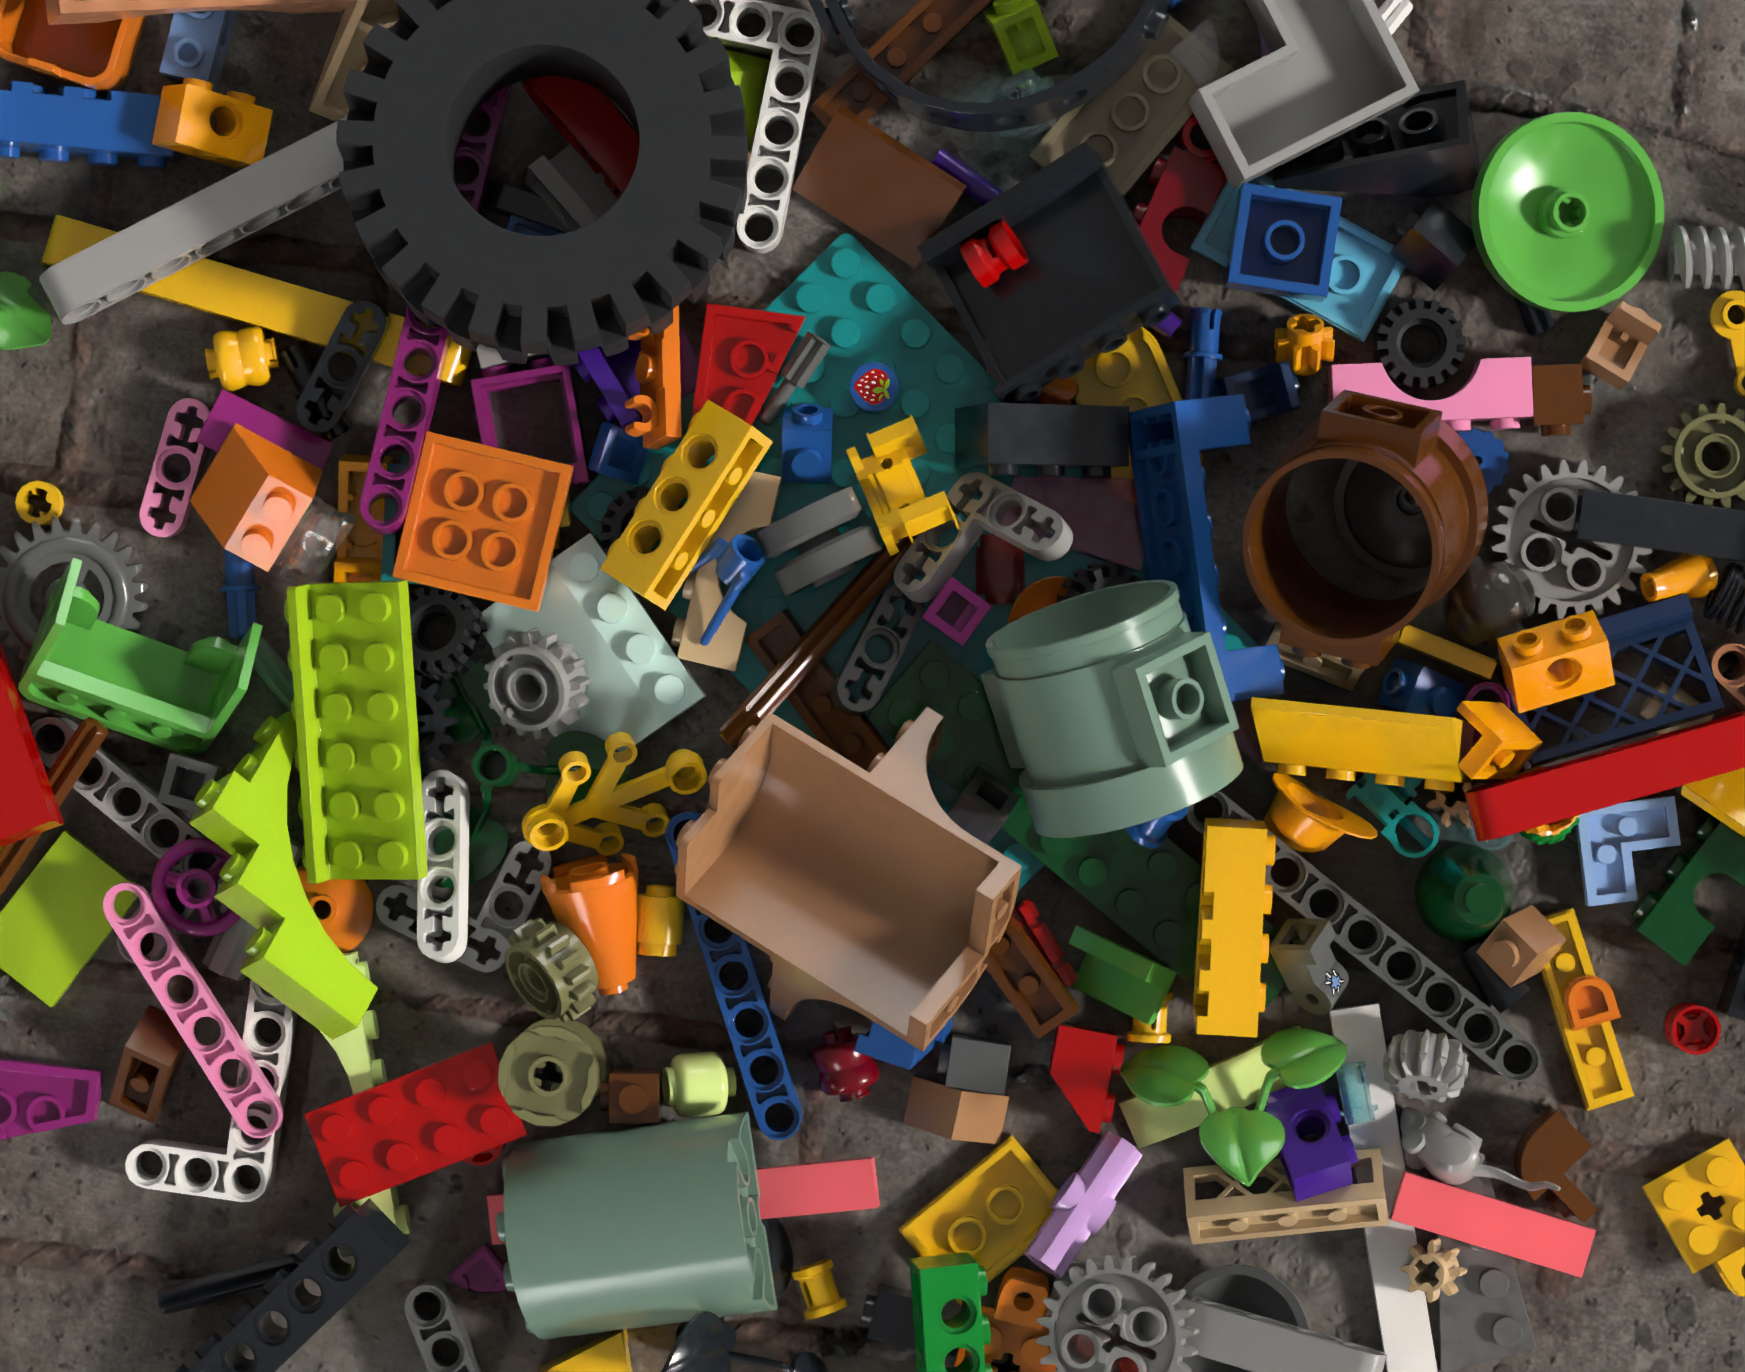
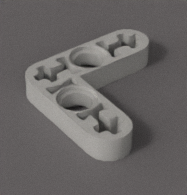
[894,472,1073,603]
[376,840,554,972]

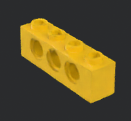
[600,400,773,611]

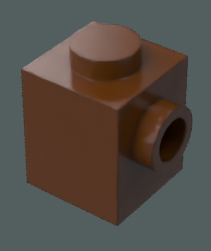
[1527,364,1592,437]
[600,1068,662,1123]

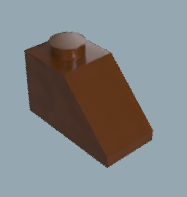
[109,1005,188,1124]

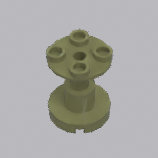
[498,1017,607,1126]

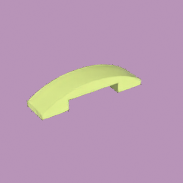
[1118,1025,1301,1149]

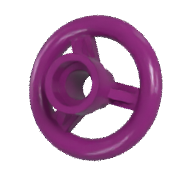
[151,837,241,937]

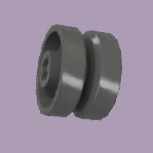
[754,487,882,597]

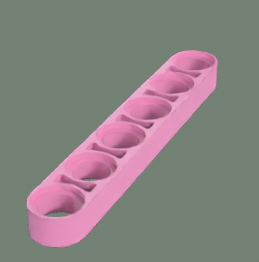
[103,882,284,1138]

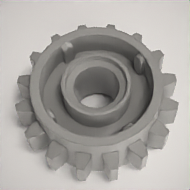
[483,628,591,739]

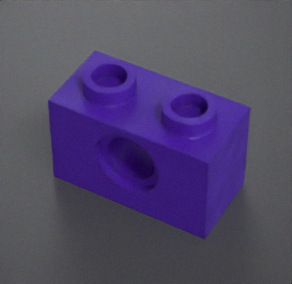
[1264,1084,1358,1202]

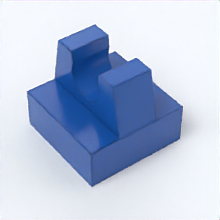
[587,422,649,485]

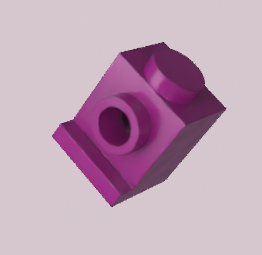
[922,577,992,646]

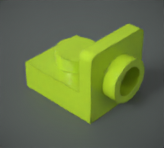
[983,0,1059,77]

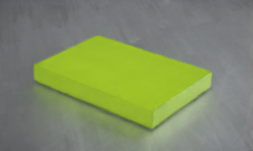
[0,830,139,1008]

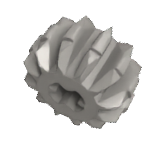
[1383,1029,1469,1103]

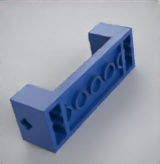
[1129,394,1285,701]

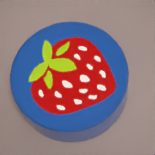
[850,362,899,413]

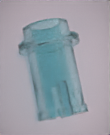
[1336,1061,1378,1125]

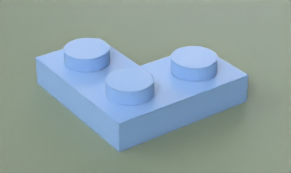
[1575,796,1681,907]

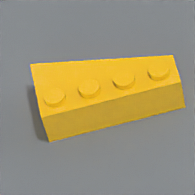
[1192,818,1276,1038]

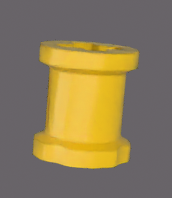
[1127,992,1173,1043]
[791,1258,848,1320]

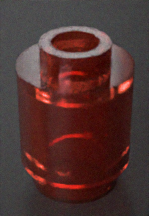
[975,534,1025,604]

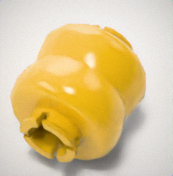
[205,326,280,391]

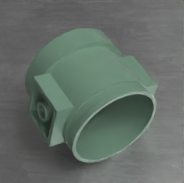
[980,580,1243,838]

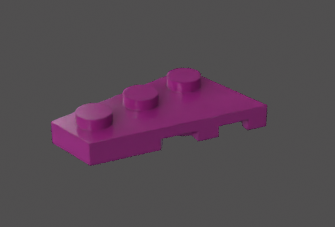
[0,1058,104,1140]

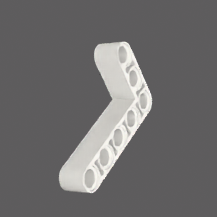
[689,0,822,253]
[125,980,298,1202]

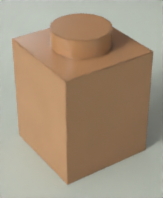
[1476,905,1567,988]

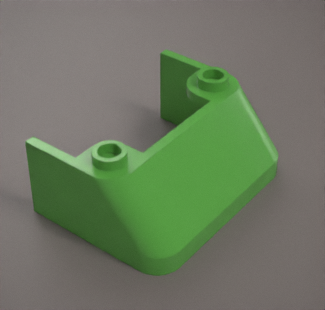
[18,557,263,755]

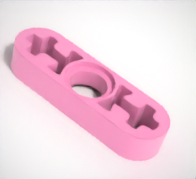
[139,398,211,538]

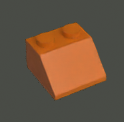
[190,423,323,572]

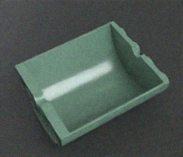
[496,1112,778,1340]

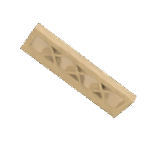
[1183,1148,1389,1245]

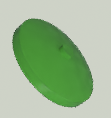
[1471,112,1664,313]

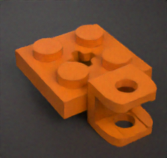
[953,1265,1056,1372]

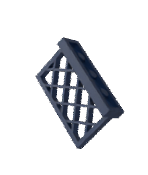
[1494,593,1724,768]

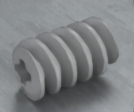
[1666,226,1745,290]

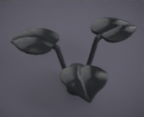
[661,1218,828,1372]

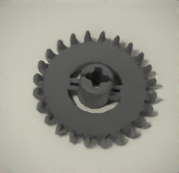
[0,516,148,662]

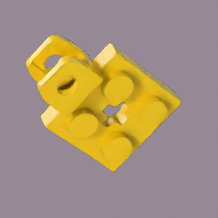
[1641,1138,1745,1297]

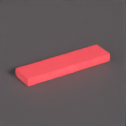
[1389,1170,1596,1278]

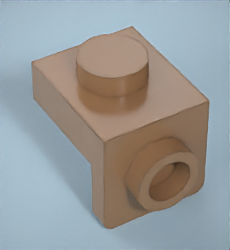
[1580,301,1662,391]

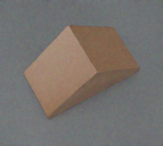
[903,1075,1009,1144]

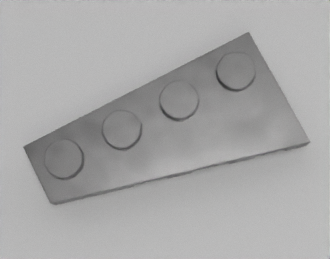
[1435,1158,1537,1372]

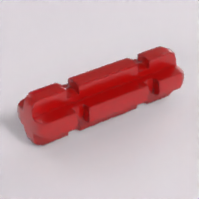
[1012,899,1077,988]

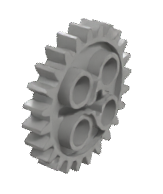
[1489,460,1652,620]
[1036,1254,1199,1372]

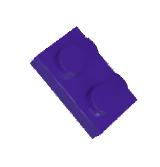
[574,325,699,428]

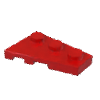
[691,303,806,456]

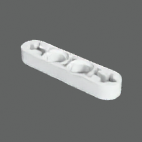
[417,770,470,963]

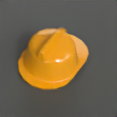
[1264,773,1377,853]

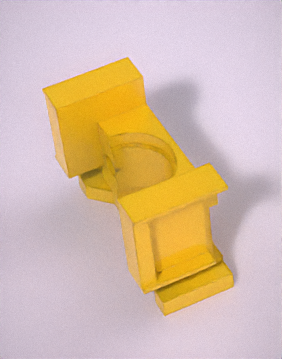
[846,414,960,556]

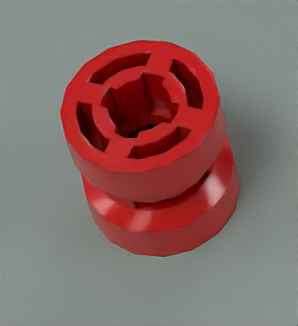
[960,220,1029,289]
[1663,1002,1721,1055]

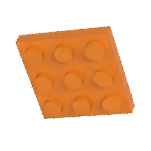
[392,431,574,612]

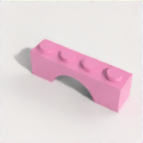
[1327,357,1533,432]

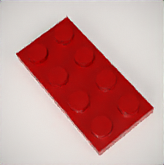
[304,1041,527,1207]

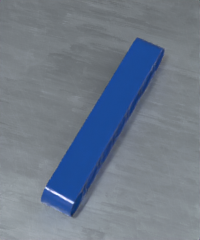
[666,810,803,1140]

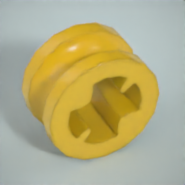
[15,481,64,526]

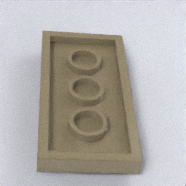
[1028,16,1232,197]

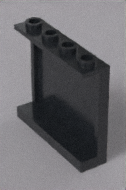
[917,141,1181,404]

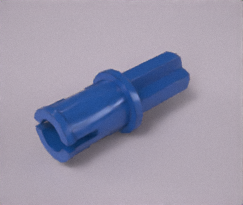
[1183,307,1223,400]
[221,549,261,639]

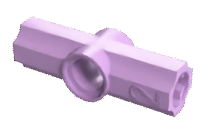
[1024,1131,1143,1278]

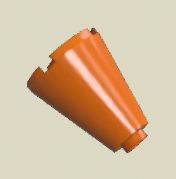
[540,853,639,995]

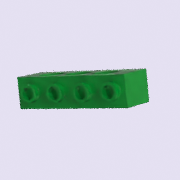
[909,1252,993,1372]

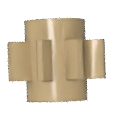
[1401,1238,1467,1303]

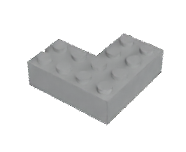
[1187,0,1420,189]

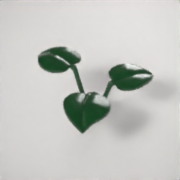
[433,660,631,888]

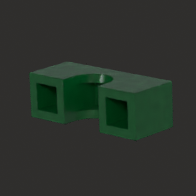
[1629,813,1745,966]

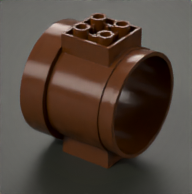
[1242,390,1488,669]

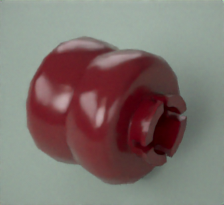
[811,1026,880,1102]

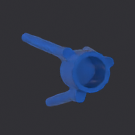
[688,534,766,646]

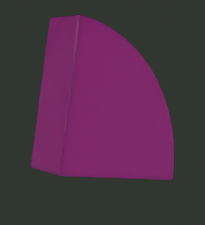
[447,1242,506,1293]

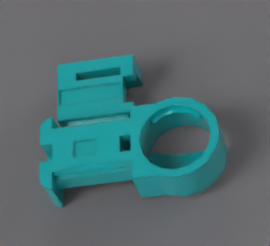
[1346,773,1440,858]

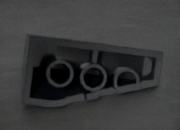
[1273,80,1480,197]

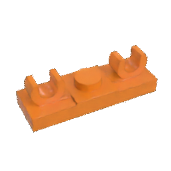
[625,305,682,450]

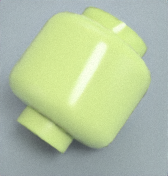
[661,1051,737,1118]

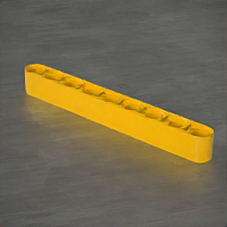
[41,215,472,387]

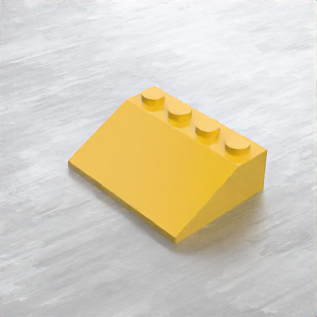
[1251,697,1474,792]

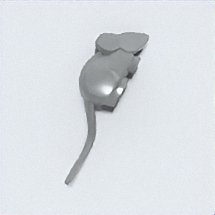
[1400,1106,1561,1191]

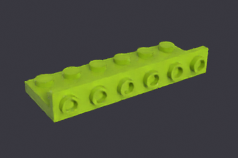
[284,580,428,884]

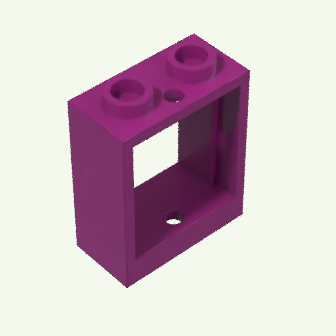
[471,357,592,487]

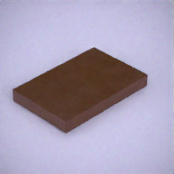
[792,105,967,269]

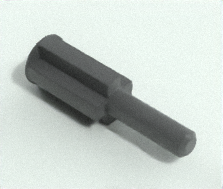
[759,331,832,426]

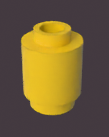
[636,884,685,957]

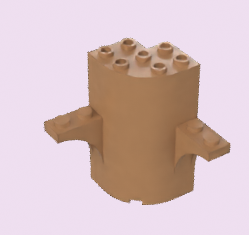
[675,707,1022,1052]

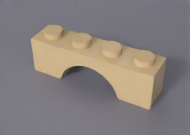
[671,471,782,672]

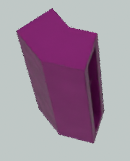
[196,389,334,470]

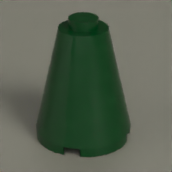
[1414,844,1514,943]

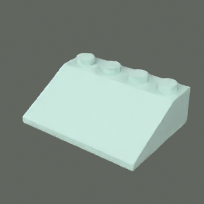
[480,533,706,752]

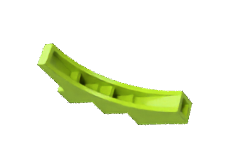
[189,709,378,1040]

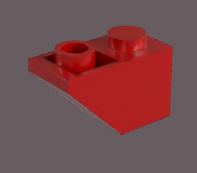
[1049,1022,1125,1134]

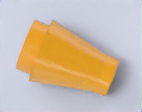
[1640,554,1718,602]

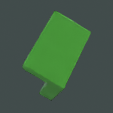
[1068,925,1177,1025]

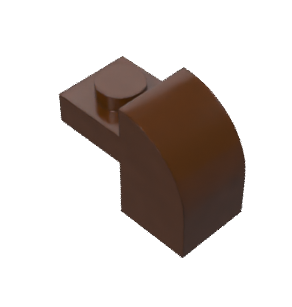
[1514,1106,1598,1223]

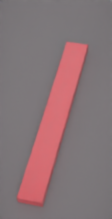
[486,1156,880,1245]

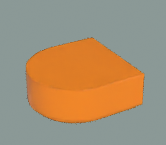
[1562,975,1621,1031]

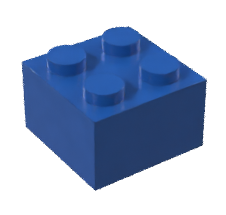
[1223,183,1342,302]

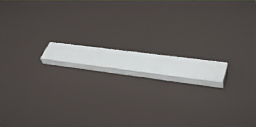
[1329,1002,1438,1372]

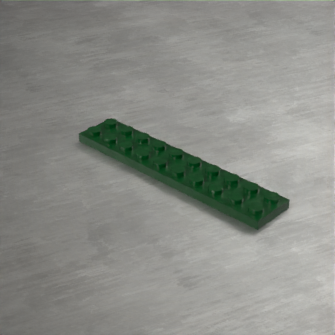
[867,640,1294,1017]

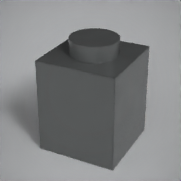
[157,753,228,812]
[937,1033,1011,1095]

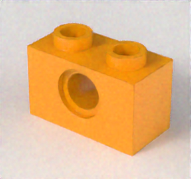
[152,78,273,170]
[1497,610,1615,713]

